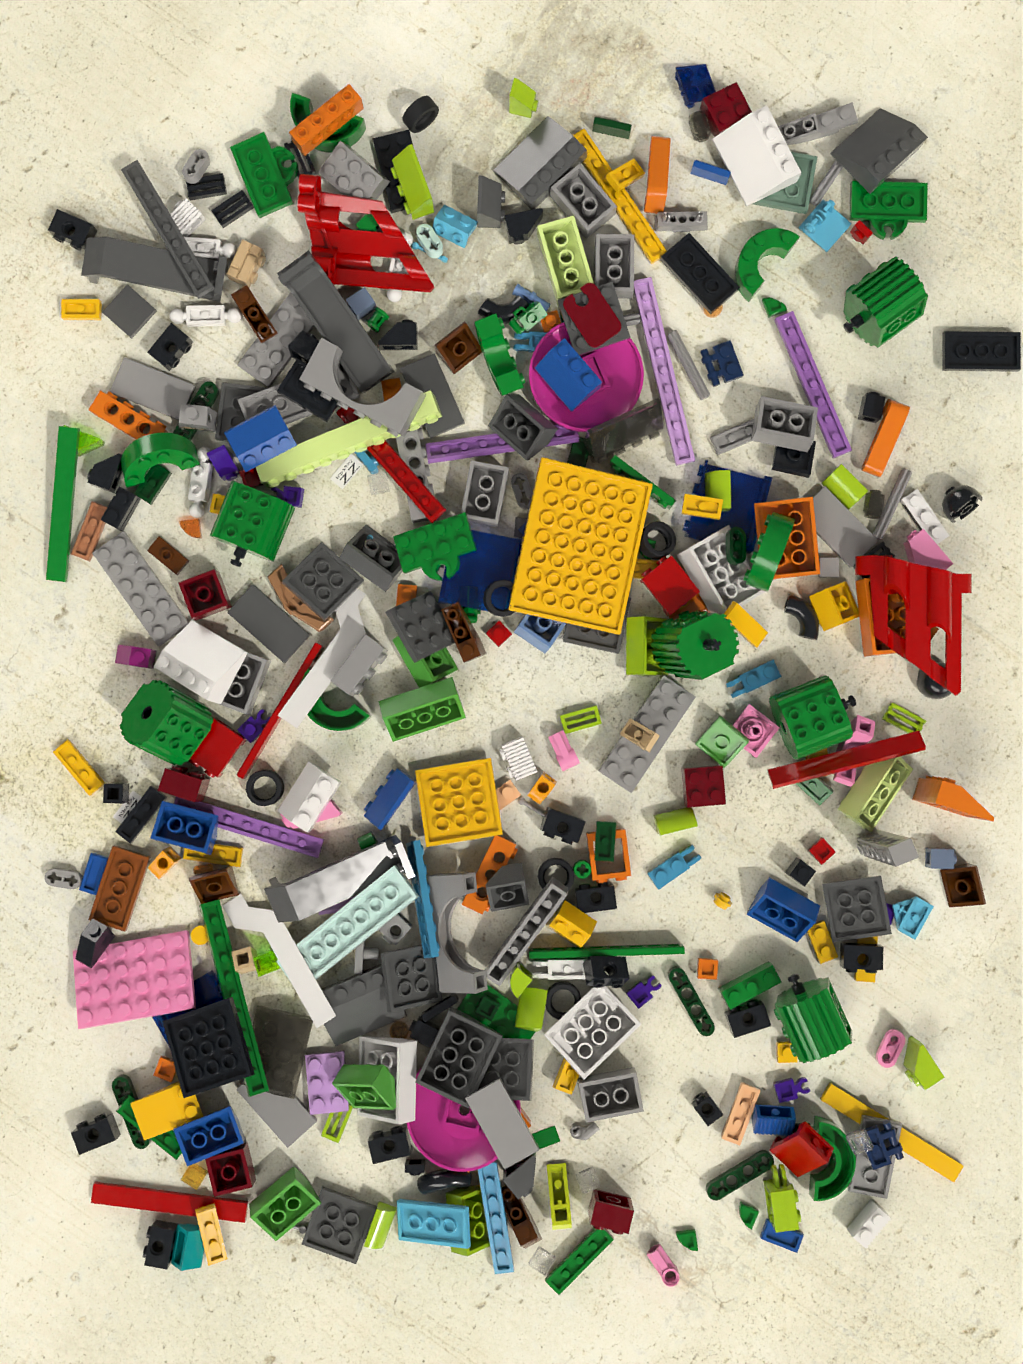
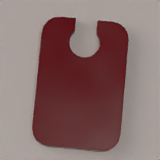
[563,283,621,348]

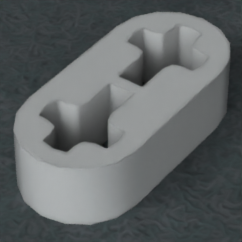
[182,149,210,184]
[45,868,83,889]

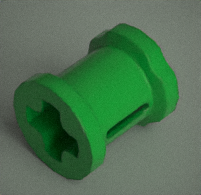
[365,307,390,333]
[573,860,591,879]

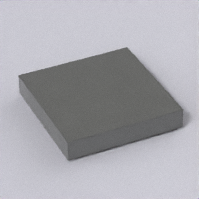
[102,284,157,339]

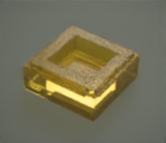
[181,1163,208,1190]

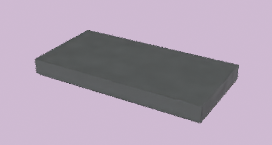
[400,353,465,439]
[227,584,310,663]

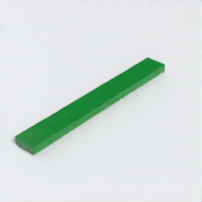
[46,426,80,582]
[529,944,685,959]

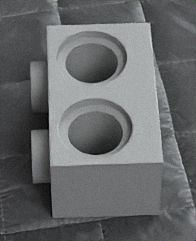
[378,913,413,945]

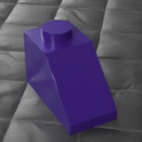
[207,445,240,481]

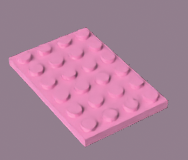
[73,930,196,1029]

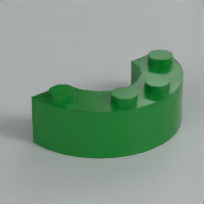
[290,92,366,152]
[735,228,800,302]
[474,314,525,396]
[121,432,200,487]
[743,512,795,592]
[301,669,371,731]
[809,1116,856,1201]

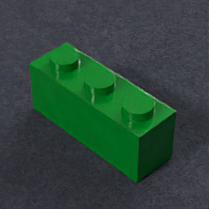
[718,961,782,1010]

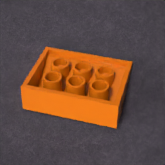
[754,497,820,579]
[855,578,906,657]
[912,776,994,822]

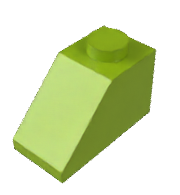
[509,78,539,118]

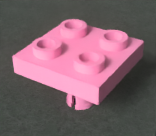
[732,704,780,758]

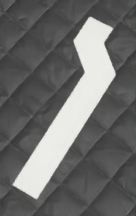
[278,589,366,728]
[223,894,336,1028]

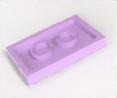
[305,1051,349,1115]

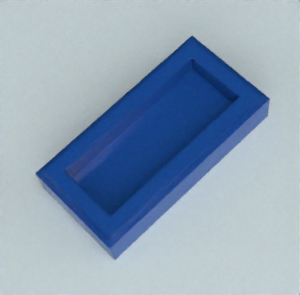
[690,160,731,185]
[79,853,109,895]
[760,1218,804,1253]

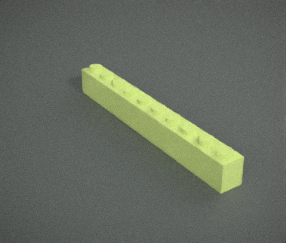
[256,390,442,488]

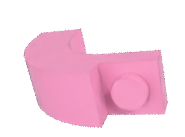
[833,715,875,787]

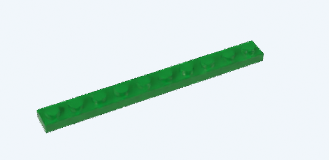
[199,900,269,1097]

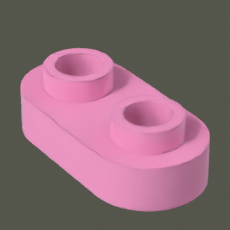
[876,1029,905,1068]

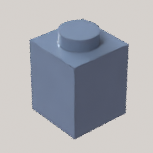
[346,287,377,321]
[925,848,957,869]

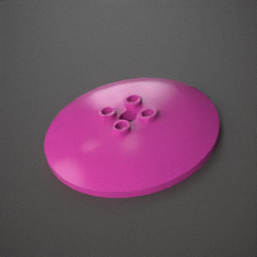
[529,322,644,432]
[407,1069,521,1172]

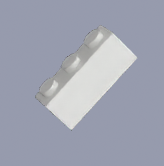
[278,761,342,833]

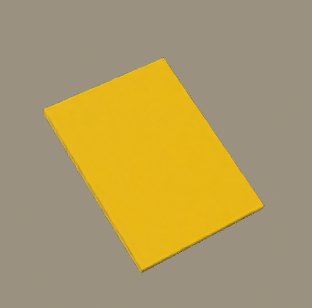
[508,457,653,635]

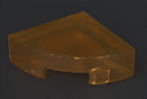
[179,519,202,539]

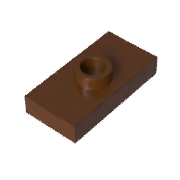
[147,536,189,575]

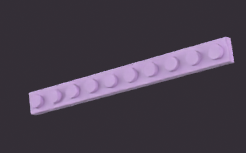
[634,277,695,466]

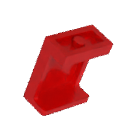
[639,555,700,617]
[189,717,247,778]
[769,1121,834,1177]

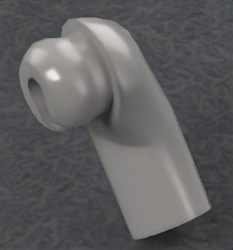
[570,1122,600,1140]

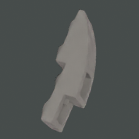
[778,102,858,145]

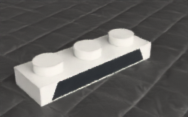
[900,489,949,544]

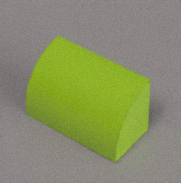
[821,464,868,510]
[705,470,731,511]
[653,807,698,836]
[510,962,533,998]
[515,988,548,1032]
[364,1201,397,1249]

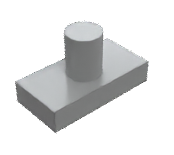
[354,941,379,974]

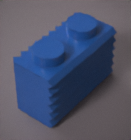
[752,1104,796,1136]

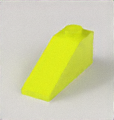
[547,1163,572,1230]

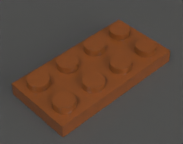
[88,845,151,932]

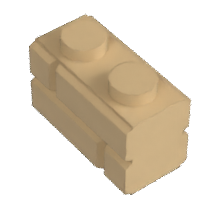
[226,240,266,288]

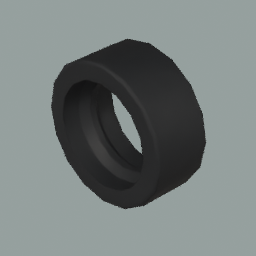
[402,95,439,133]
[639,521,676,560]
[483,580,515,617]
[245,770,284,806]
[538,858,574,890]
[546,981,581,1020]

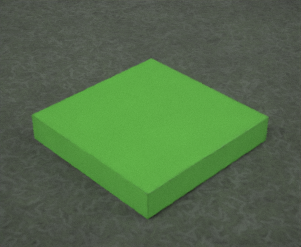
[695,716,750,768]

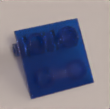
[675,64,716,109]

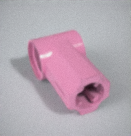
[548,730,580,771]
[646,1244,679,1287]

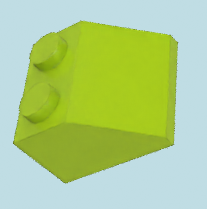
[903,1036,945,1090]

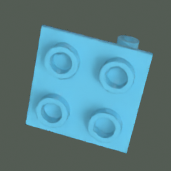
[798,199,852,252]

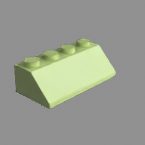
[537,216,594,306]
[838,757,913,832]

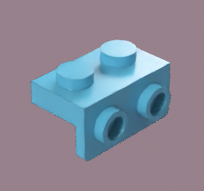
[432,205,478,248]

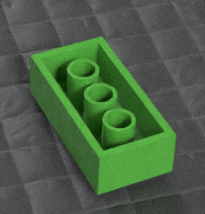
[378,677,466,742]

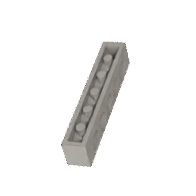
[396,428,434,523]
[857,830,919,867]
[485,877,568,987]

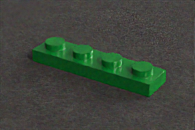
[609,455,676,510]
[116,1095,182,1160]
[545,1228,614,1295]

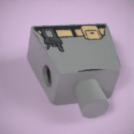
[179,404,218,432]

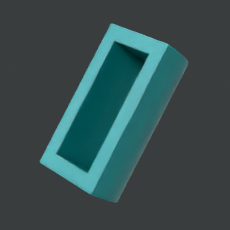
[171,1224,204,1271]

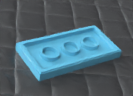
[397,1199,471,1249]

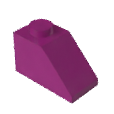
[115,644,157,669]

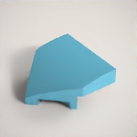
[892,896,934,940]

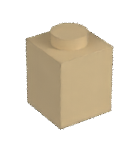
[232,947,260,974]

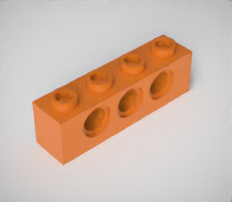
[289,84,364,156]
[88,390,169,440]
[462,835,518,915]

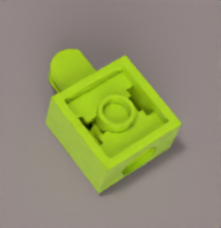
[763,1164,801,1233]

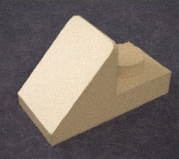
[620,718,660,752]

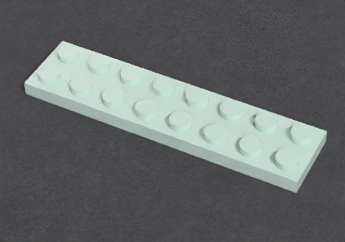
[276,865,419,982]

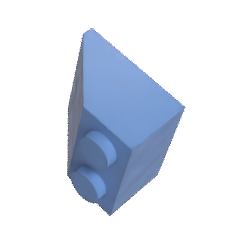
[514,614,566,654]

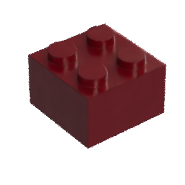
[700,82,752,137]
[178,569,232,621]
[158,765,210,802]
[681,765,726,808]
[205,1142,256,1197]
[588,1188,634,1235]

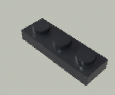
[115,786,167,844]

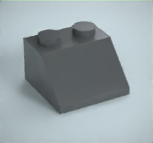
[477,175,505,228]
[485,863,529,912]
[503,1152,536,1199]

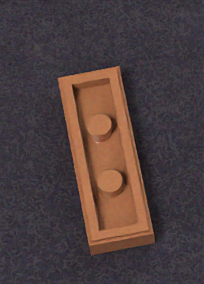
[71,501,107,562]

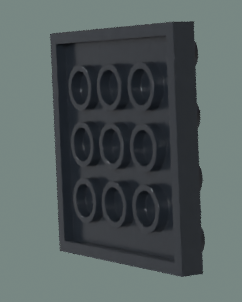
[162,997,255,1098]

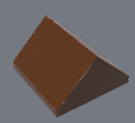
[435,322,482,374]
[940,863,986,908]
[189,866,239,904]

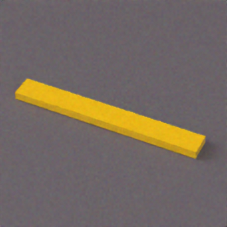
[573,128,667,265]
[820,1082,964,1182]

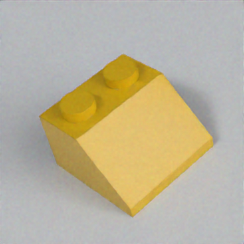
[809,581,859,631]
[546,900,597,947]

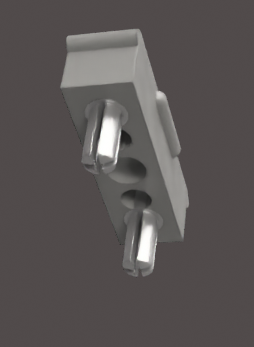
[655,211,708,232]

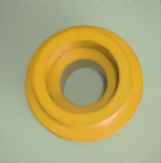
[713,892,732,910]

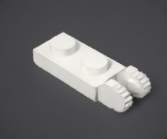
[532,958,586,980]

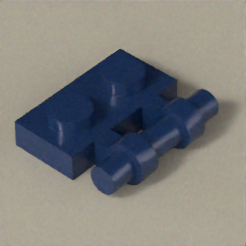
[700,340,744,387]
[858,1120,904,1170]

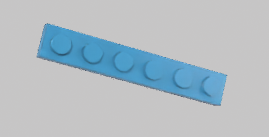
[406,840,440,959]
[478,1160,514,1274]

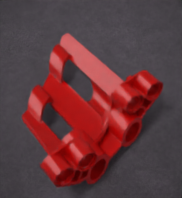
[297,174,435,292]
[855,555,972,696]

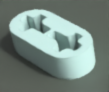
[416,224,443,258]

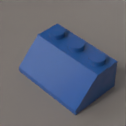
[534,338,602,412]
[224,405,297,472]
[364,768,417,830]
[151,801,219,855]
[747,877,820,942]
[173,1106,245,1166]

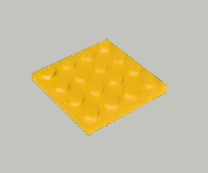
[415,758,503,847]

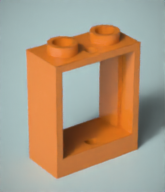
[586,828,631,883]

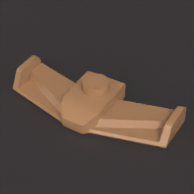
[267,564,334,632]

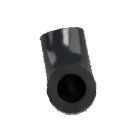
[478,295,530,324]
[784,594,819,640]
[417,1169,471,1195]

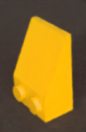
[130,1081,203,1141]

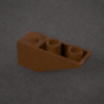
[231,285,278,343]
[441,602,487,663]
[502,1185,542,1249]

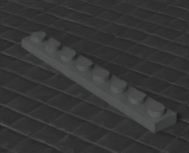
[121,160,215,299]

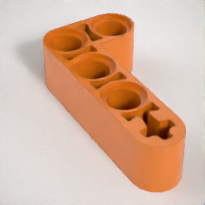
[644,136,671,214]
[861,399,910,477]

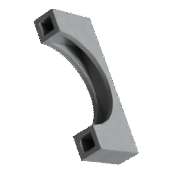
[299,338,426,437]
[428,872,488,994]

